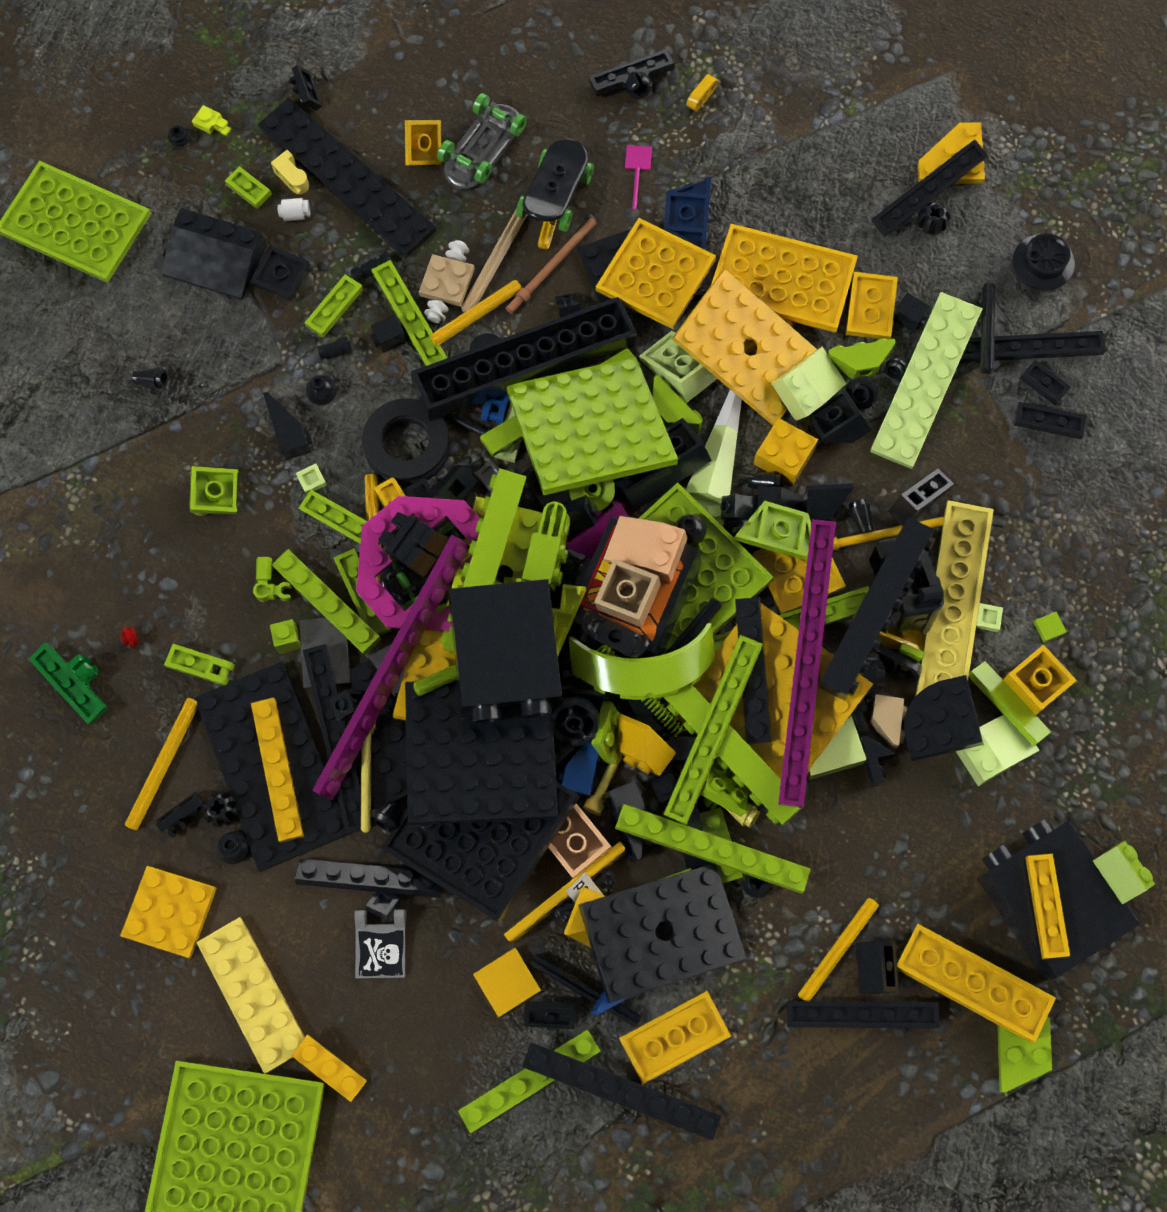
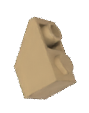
[869,694,907,750]

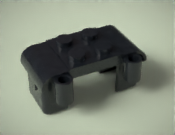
[869,538,944,634]

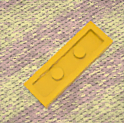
[291,1034,367,1102]

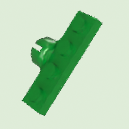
[29,643,108,725]

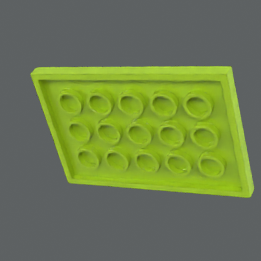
[0,161,152,283]

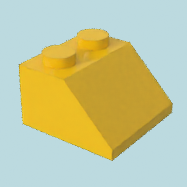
[618,714,676,776]

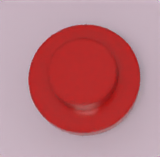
[119,627,139,649]

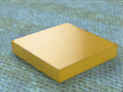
[473,948,541,1018]

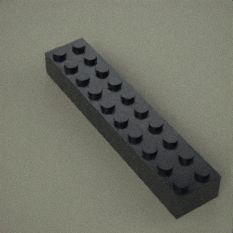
[411,297,637,422]

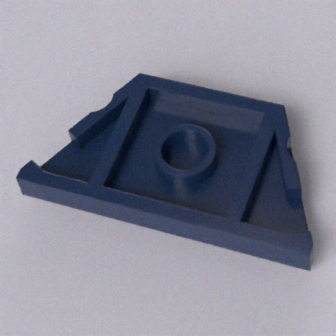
[663,177,711,250]

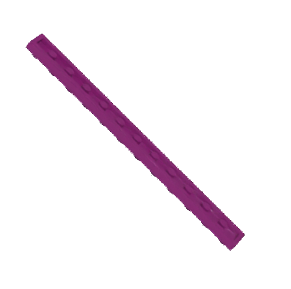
[778,519,836,808]
[313,535,470,800]

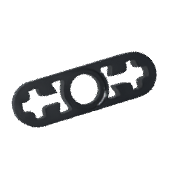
[876,644,922,682]

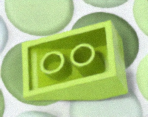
[1093,841,1155,904]

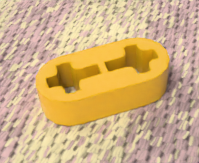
[686,74,718,111]

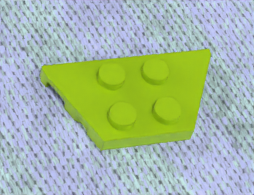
[734,501,811,561]
[998,1017,1052,1093]

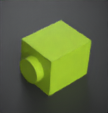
[270,619,301,654]

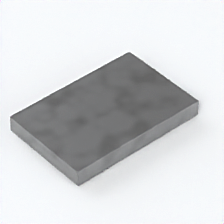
[299,618,351,690]

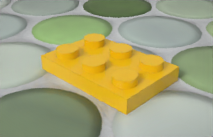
[846,272,898,340]

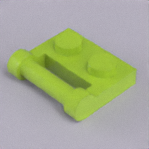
[591,701,620,765]

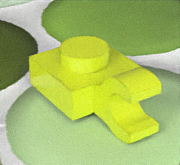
[192,105,231,136]

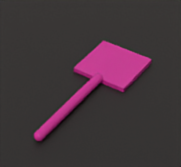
[625,145,652,210]

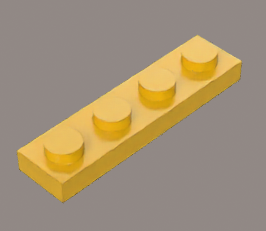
[1025,854,1070,959]

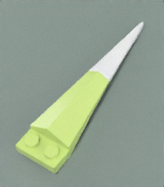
[686,390,742,527]

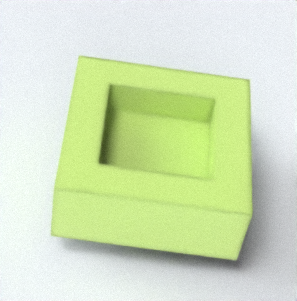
[296,464,327,495]
[976,603,1003,632]

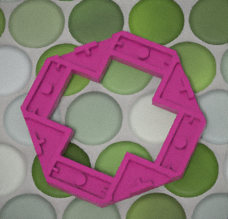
[356,496,479,631]

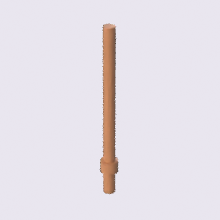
[506,218,597,314]

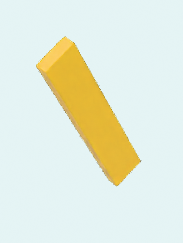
[504,842,625,944]

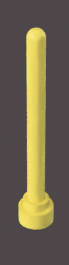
[361,721,376,833]
[583,751,623,816]

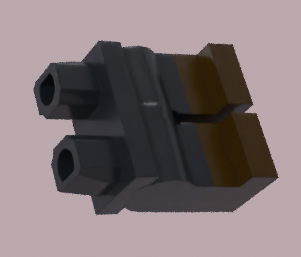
[378,512,449,580]

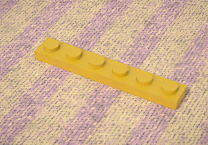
[251,698,304,843]

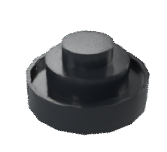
[845,376,879,410]

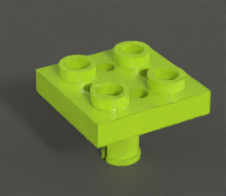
[700,760,749,817]

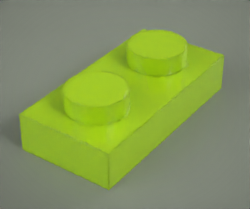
[225,166,272,209]

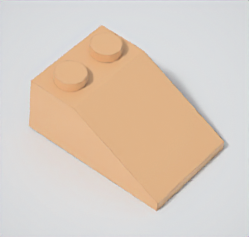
[603,516,687,582]

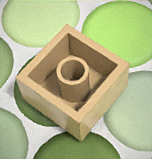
[594,559,661,627]

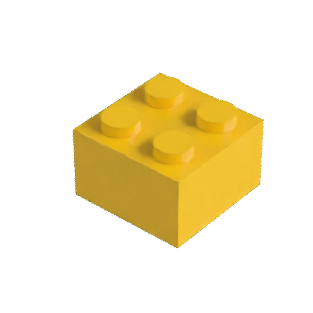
[754,418,818,486]
[1003,644,1077,715]

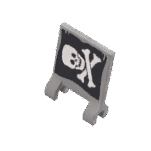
[355,910,406,978]

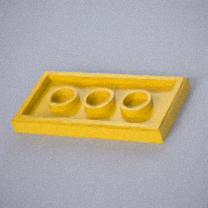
[619,991,731,1084]

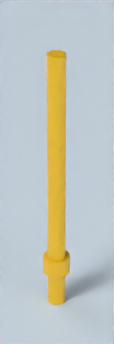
[833,517,944,551]

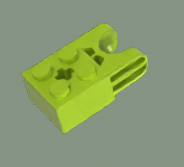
[522,502,570,592]

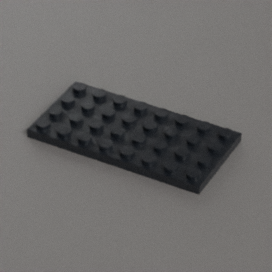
[194,661,349,872]

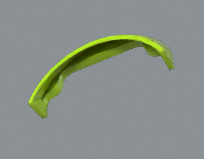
[569,623,715,700]

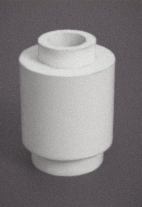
[278,198,311,222]

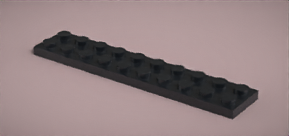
[258,98,436,259]

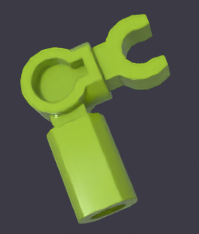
[253,557,292,602]

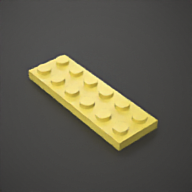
[196,917,305,1074]

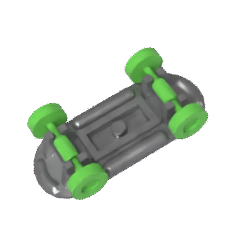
[437,93,527,190]

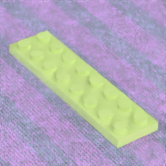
[870,292,983,469]

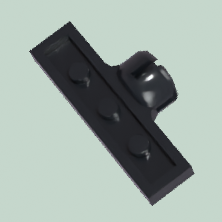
[588,49,675,99]

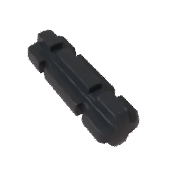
[350,252,392,281]

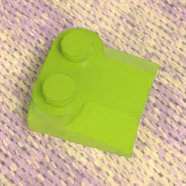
[189,466,238,516]

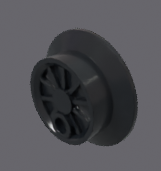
[1012,233,1075,291]

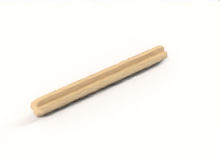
[461,208,527,313]

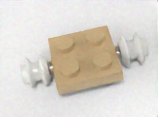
[419,240,475,323]

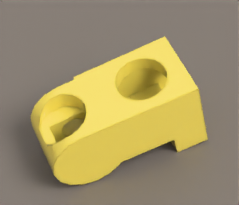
[271,150,309,194]

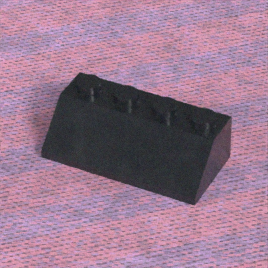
[620,418,712,510]

